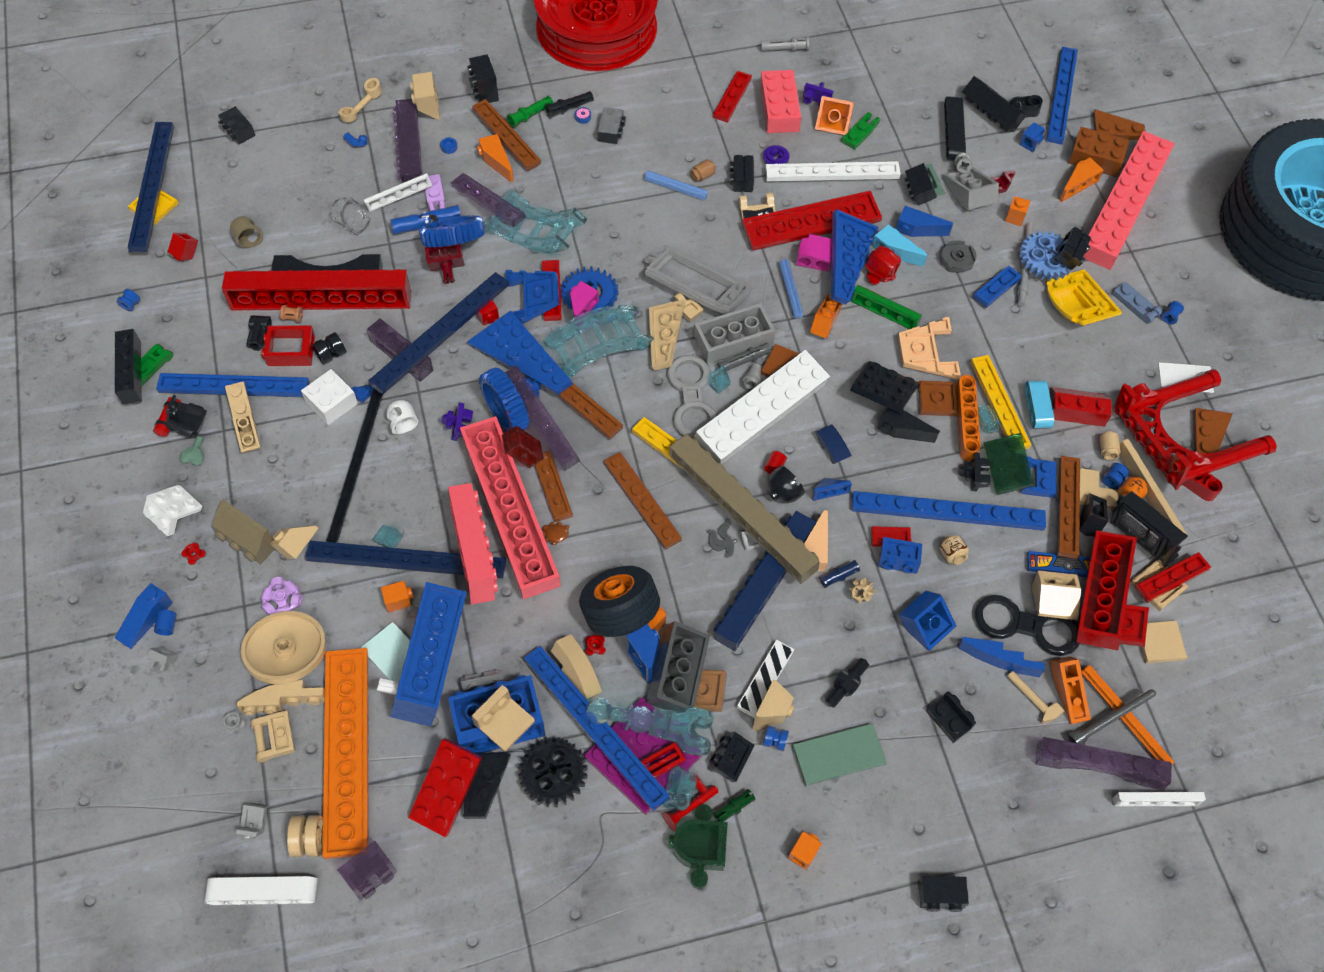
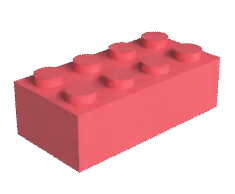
[760,70,801,133]

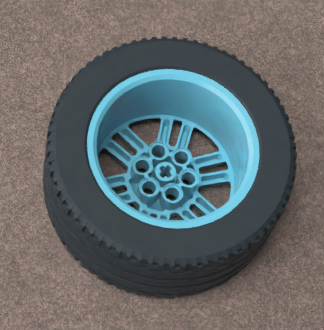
[1220,118,1324,301]

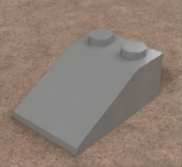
[943,167,999,210]

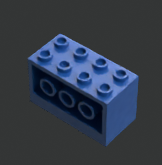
[448,675,546,753]

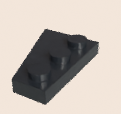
[463,753,511,819]

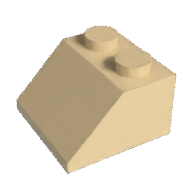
[410,72,440,120]

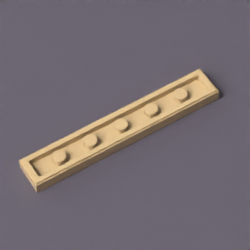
[1119,439,1186,534]

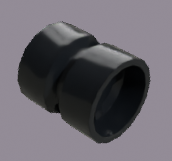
[312,332,346,365]

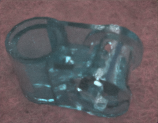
[663,766,697,810]

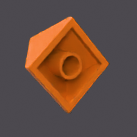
[815,96,854,135]

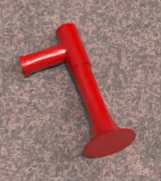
[662,774,719,831]

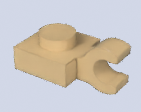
[673,293,704,322]

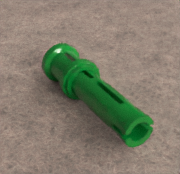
[507,96,553,128]

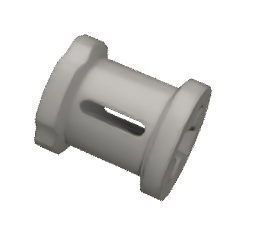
[955,152,972,173]

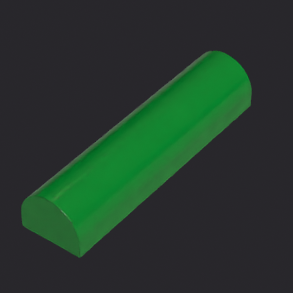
[851,285,922,329]

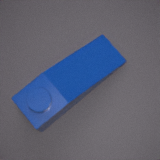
[896,206,953,237]
[115,583,173,649]

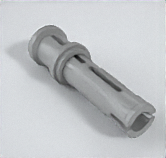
[761,36,809,51]

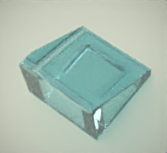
[709,366,731,394]
[372,525,403,548]

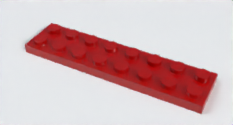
[742,190,882,251]

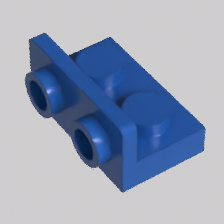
[878,537,922,574]

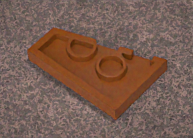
[1093,109,1145,141]
[1193,408,1233,454]

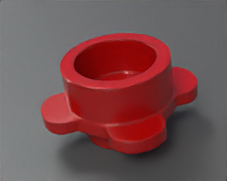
[181,543,206,565]
[585,635,606,656]

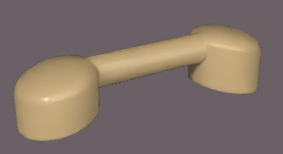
[339,78,382,122]

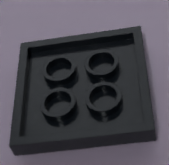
[850,361,919,413]

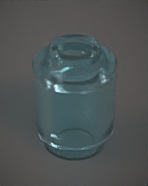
[978,405,1000,434]

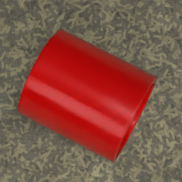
[764,451,787,474]

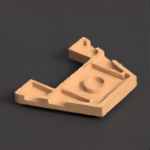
[898,317,961,379]

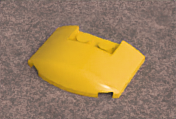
[1047,269,1122,326]

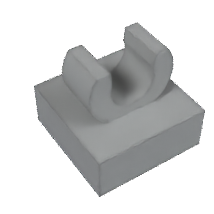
[147,647,178,672]

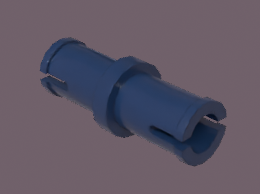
[819,560,860,588]

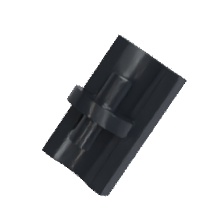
[959,452,991,492]

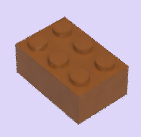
[1068,127,1129,177]

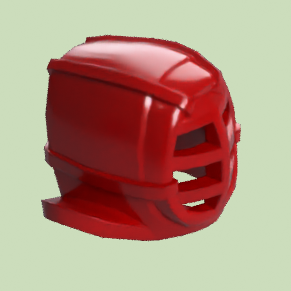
[865,246,902,285]

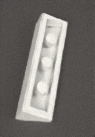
[364,173,433,212]

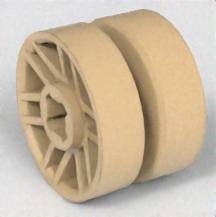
[287,815,323,857]

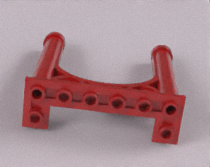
[1113,369,1277,490]

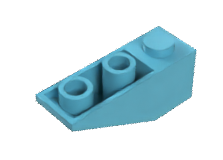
[872,224,928,267]

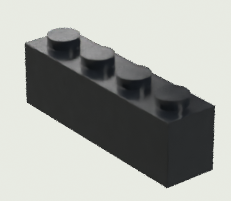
[962,76,1027,132]
[115,329,142,404]

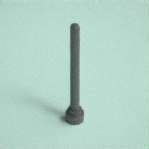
[1068,689,1156,749]

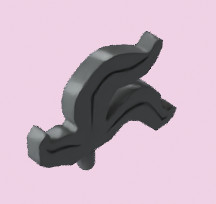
[707,519,738,558]

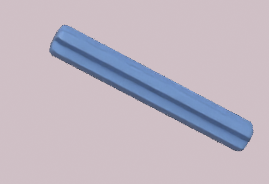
[645,171,708,200]
[779,259,803,319]

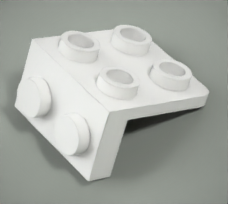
[143,485,202,537]

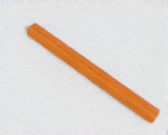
[1081,665,1174,769]

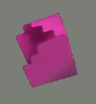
[796,234,832,271]

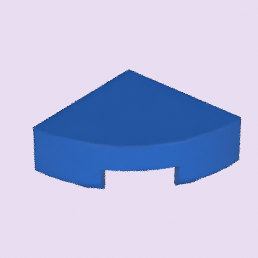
[351,385,374,404]

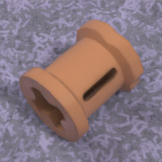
[280,305,303,323]

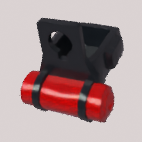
[153,395,207,438]

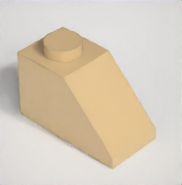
[270,526,319,559]

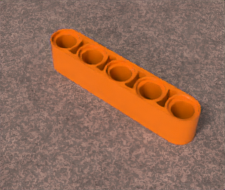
[956,375,981,462]

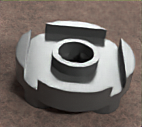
[940,240,977,273]

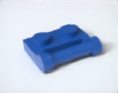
[1021,456,1056,498]

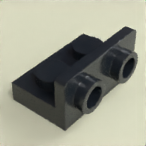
[926,691,976,744]
[708,732,755,782]

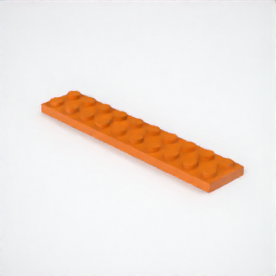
[323,648,369,859]

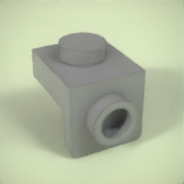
[235,803,267,839]

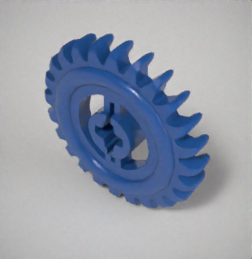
[561,266,619,316]

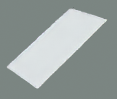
[1159,362,1214,393]

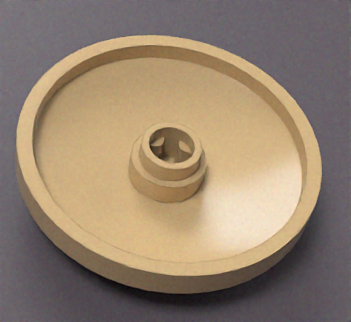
[241,611,326,684]

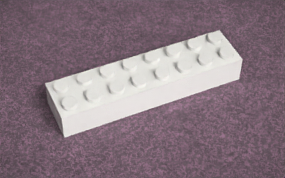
[694,350,830,464]

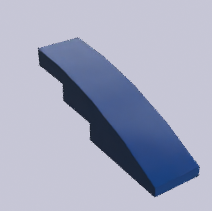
[958,637,1045,678]

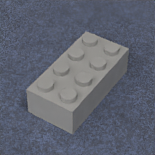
[694,303,775,364]

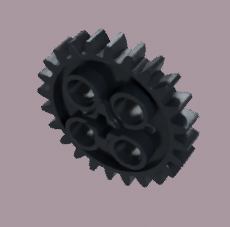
[518,737,588,807]

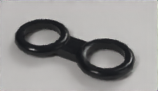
[974,595,1080,656]

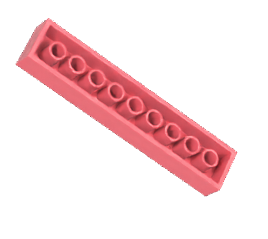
[1083,131,1175,270]
[460,416,561,600]

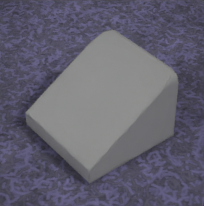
[739,530,762,551]

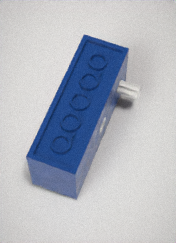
[377,582,467,727]

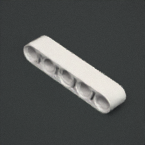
[204,876,318,905]

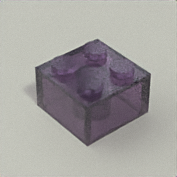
[338,841,397,901]

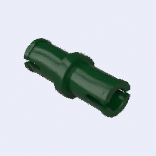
[713,789,756,824]

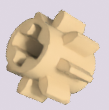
[849,577,876,603]

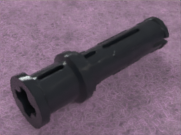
[545,91,594,118]

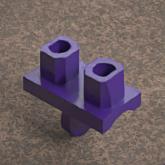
[803,82,834,107]
[441,402,473,441]

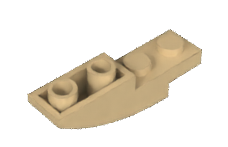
[225,381,261,453]
[237,680,325,715]

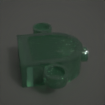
[668,804,728,889]

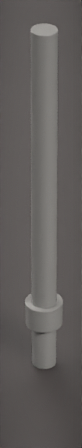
[1017,223,1033,306]

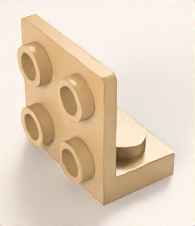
[472,685,535,751]

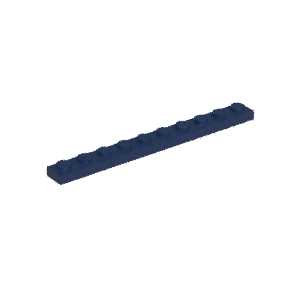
[128,122,174,252]
[368,272,509,394]
[305,540,506,578]

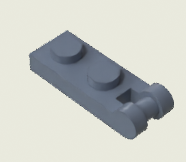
[1112,282,1163,324]

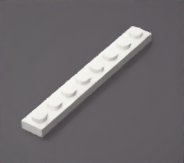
[765,162,900,182]

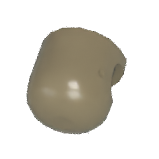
[230,216,263,248]

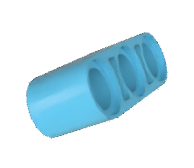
[1025,381,1054,429]

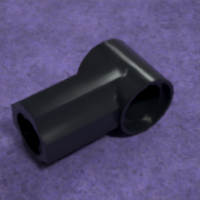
[246,315,272,351]

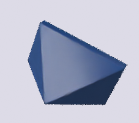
[812,478,852,501]

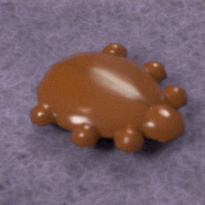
[542,522,570,545]

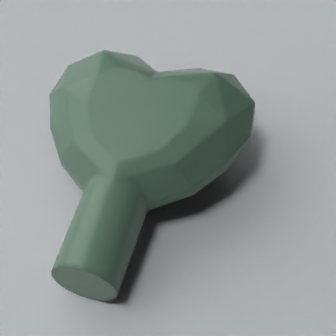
[179,436,204,465]

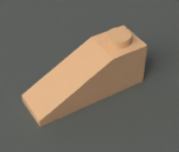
[804,510,828,572]

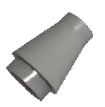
[743,363,761,390]

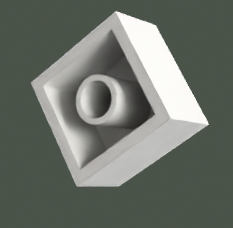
[301,369,358,425]

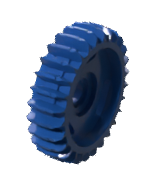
[419,215,485,248]
[479,367,529,435]

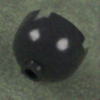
[768,465,805,504]

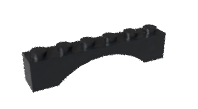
[272,254,383,271]

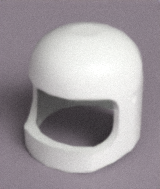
[387,400,418,434]

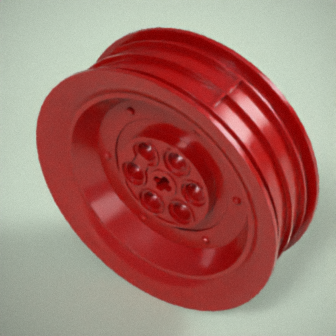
[534,0,658,71]

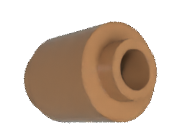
[690,159,716,182]

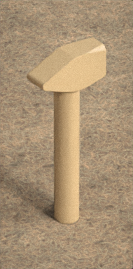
[1007,671,1064,724]

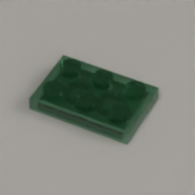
[984,433,1035,495]

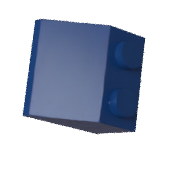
[898,590,957,651]
[626,624,660,684]

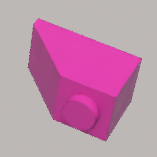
[570,281,599,326]

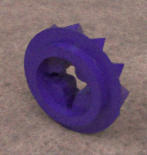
[763,145,790,164]

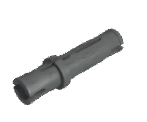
[717,342,771,373]

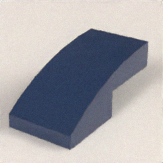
[815,424,852,464]

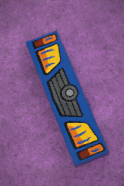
[1027,551,1091,578]

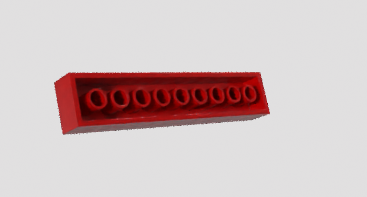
[222,269,411,311]

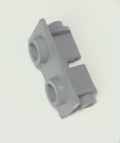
[461,669,504,693]

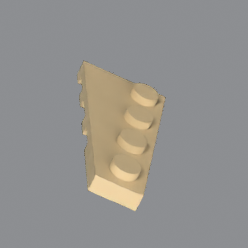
[649,299,685,371]

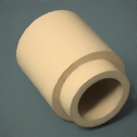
[1099,431,1121,460]

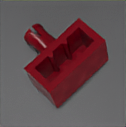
[424,244,465,284]

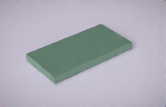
[793,723,887,786]

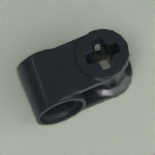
[1009,95,1043,118]

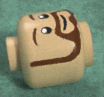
[939,535,969,565]

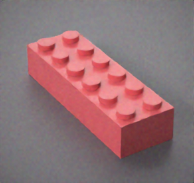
[448,483,498,605]

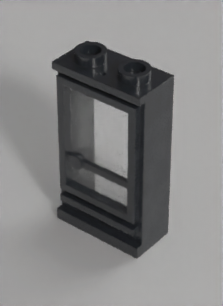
[1111,491,1188,567]

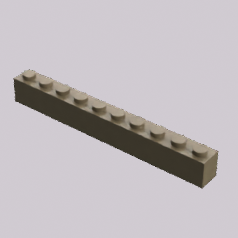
[670,434,820,584]

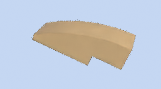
[551,634,602,700]

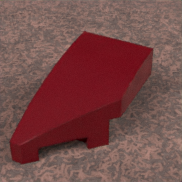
[991,170,1016,194]

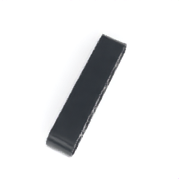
[944,96,966,161]

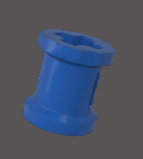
[1162,301,1184,325]

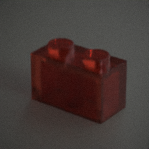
[502,426,544,468]

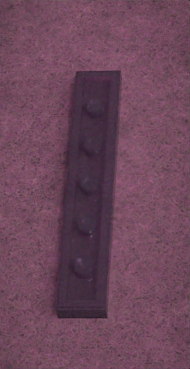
[450,173,526,227]

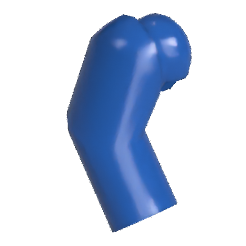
[343,133,368,147]

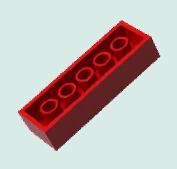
[1076,530,1137,651]

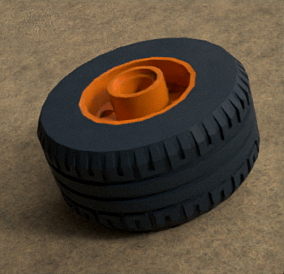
[579,566,660,637]

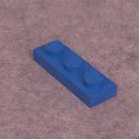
[973,265,1022,308]

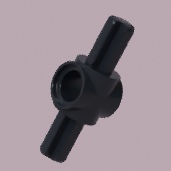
[825,658,869,708]

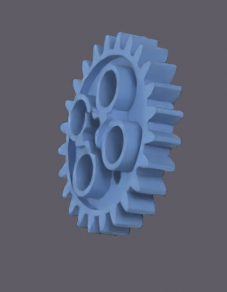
[1019,230,1072,281]

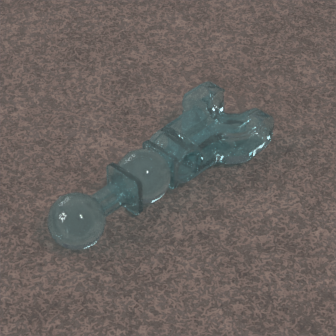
[586,697,714,756]

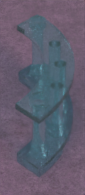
[483,189,587,253]
[543,305,654,377]

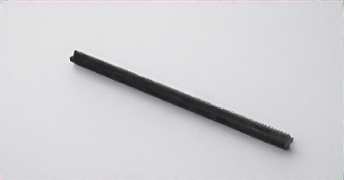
[326,388,383,543]

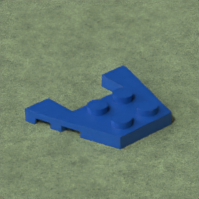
[505,270,559,324]

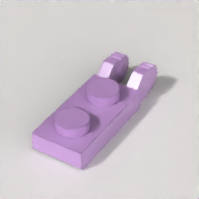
[425,174,445,215]

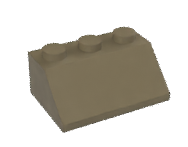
[212,499,275,565]

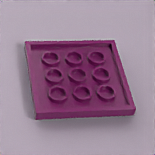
[584,697,704,815]

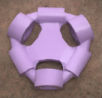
[260,577,303,615]

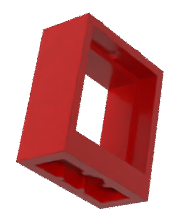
[262,325,315,366]

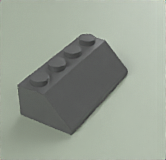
[646,621,710,712]

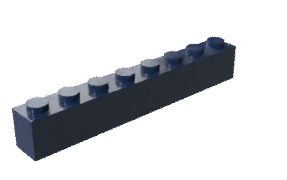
[714,511,816,651]

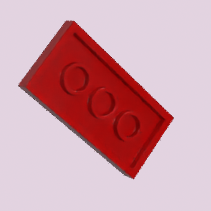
[408,738,483,838]

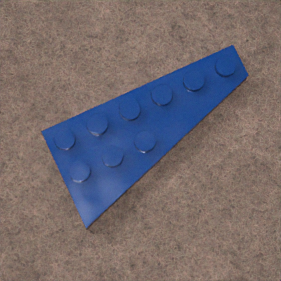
[831,209,879,305]
[467,310,573,395]

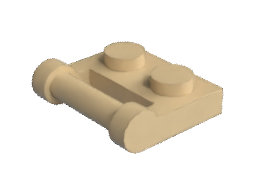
[251,710,296,762]

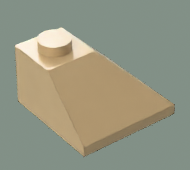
[752,679,795,731]

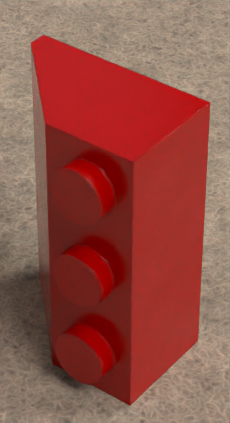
[1050,387,1112,427]

